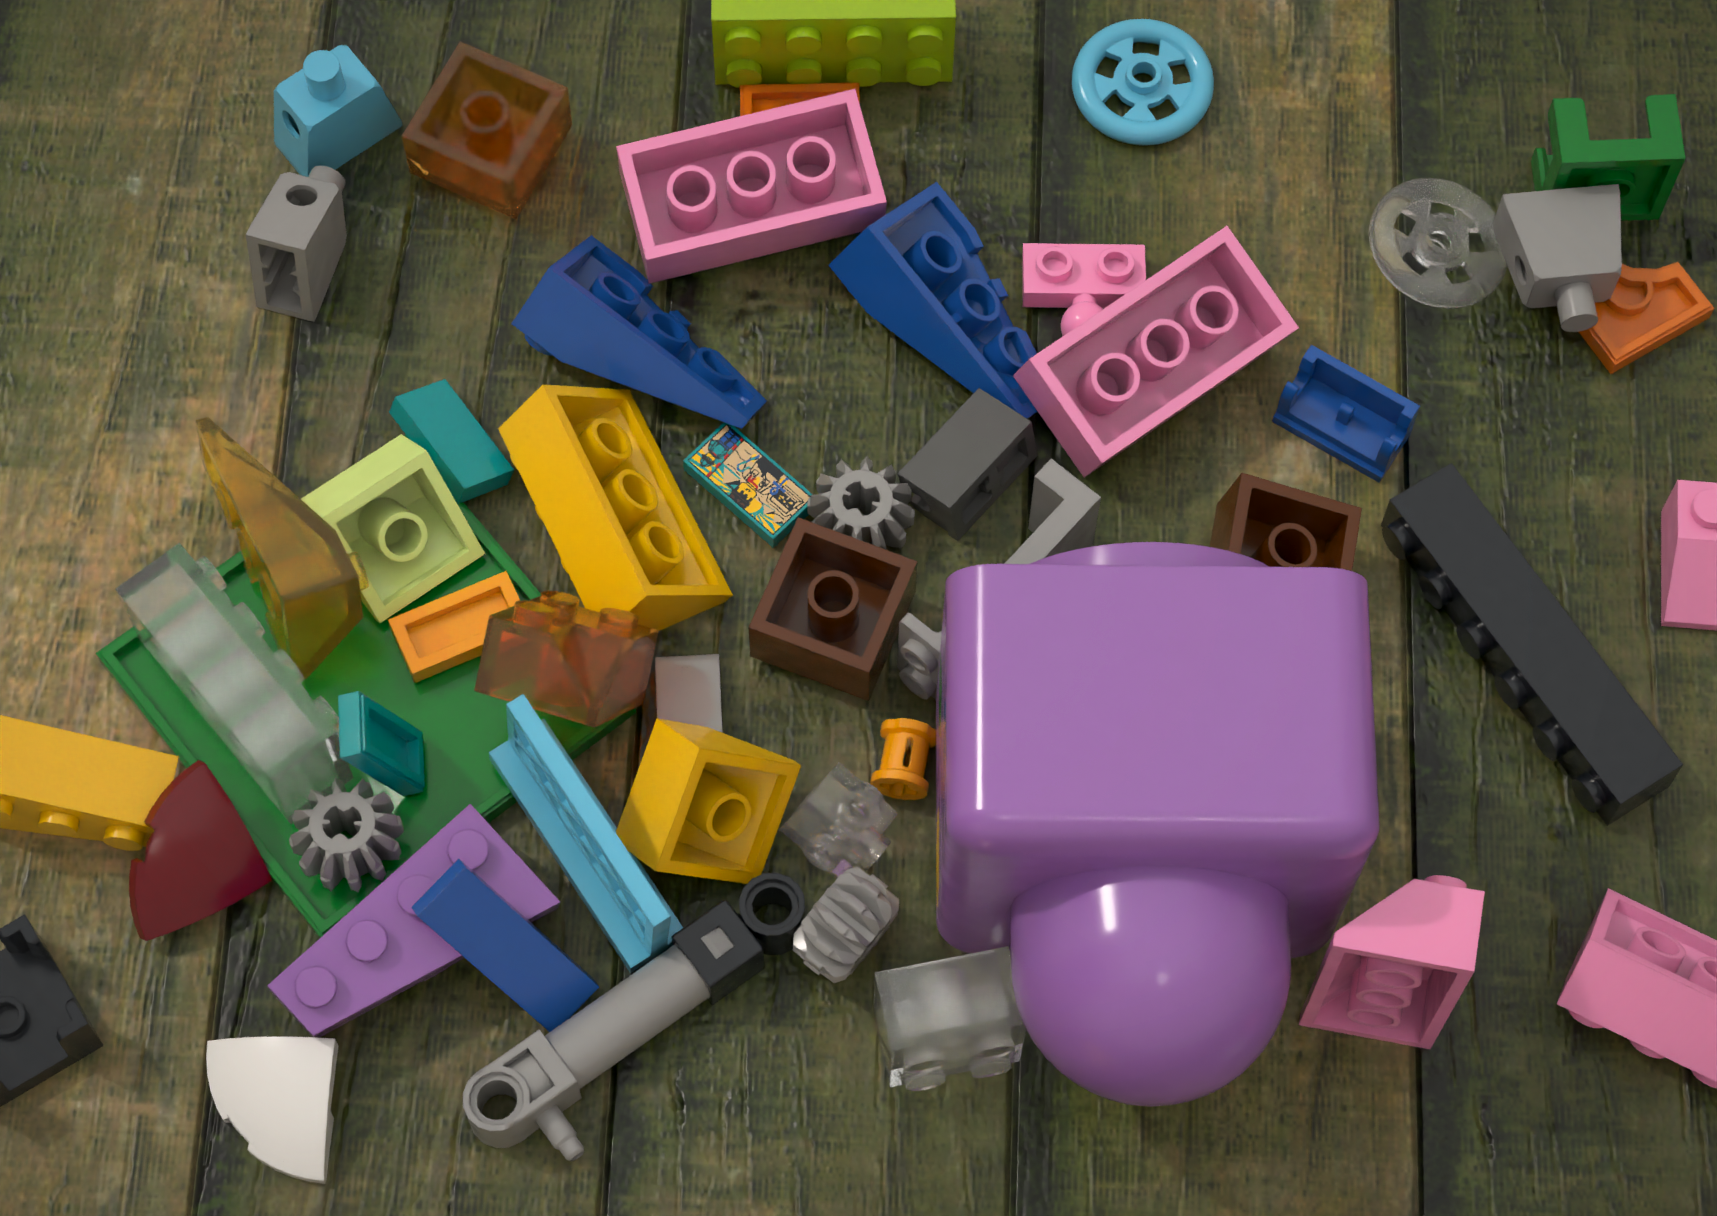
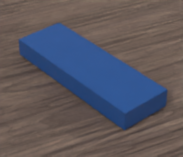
[411,859,599,1032]

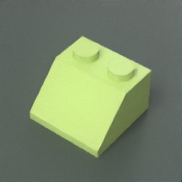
[295,434,485,623]

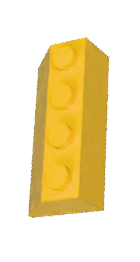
[498,385,733,638]

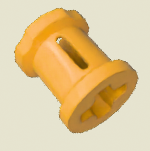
[870,718,936,800]

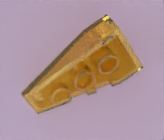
[196,417,369,682]

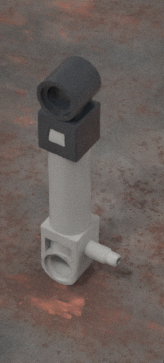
[463,872,805,1161]

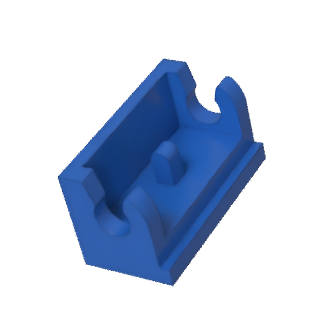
[1272,345,1420,483]

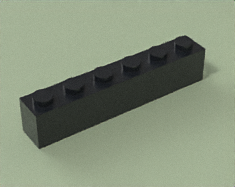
[1381,463,1683,826]

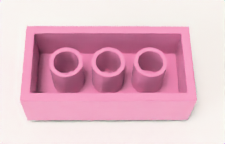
[616,89,887,284]
[1013,226,1299,478]

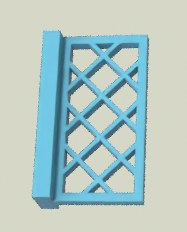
[489,694,683,974]

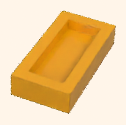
[388,571,533,683]

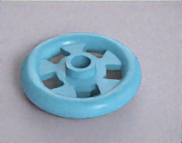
[1072,19,1214,145]

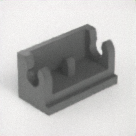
[898,388,1038,541]

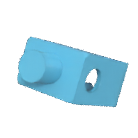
[274,45,403,177]

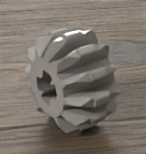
[807,456,915,549]
[289,777,404,892]
[793,866,899,983]

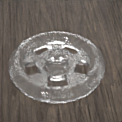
[1369,178,1507,309]

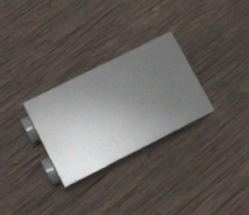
[897,459,1101,700]

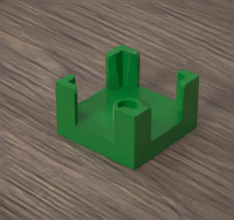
[1531,94,1686,221]

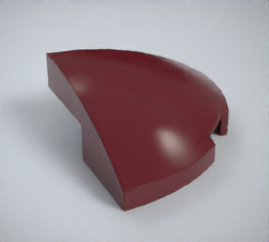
[129,760,272,941]

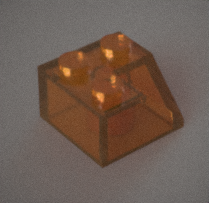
[402,41,573,219]
[474,591,659,728]

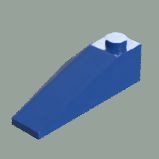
[828,182,1038,419]
[512,235,767,429]

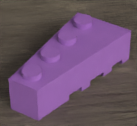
[267,804,560,1038]

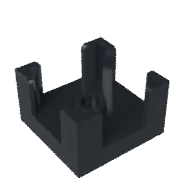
[0,914,104,1107]

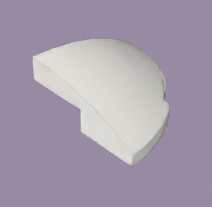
[206,1037,338,1184]

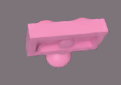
[1022,243,1146,336]

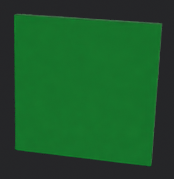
[96,435,636,939]

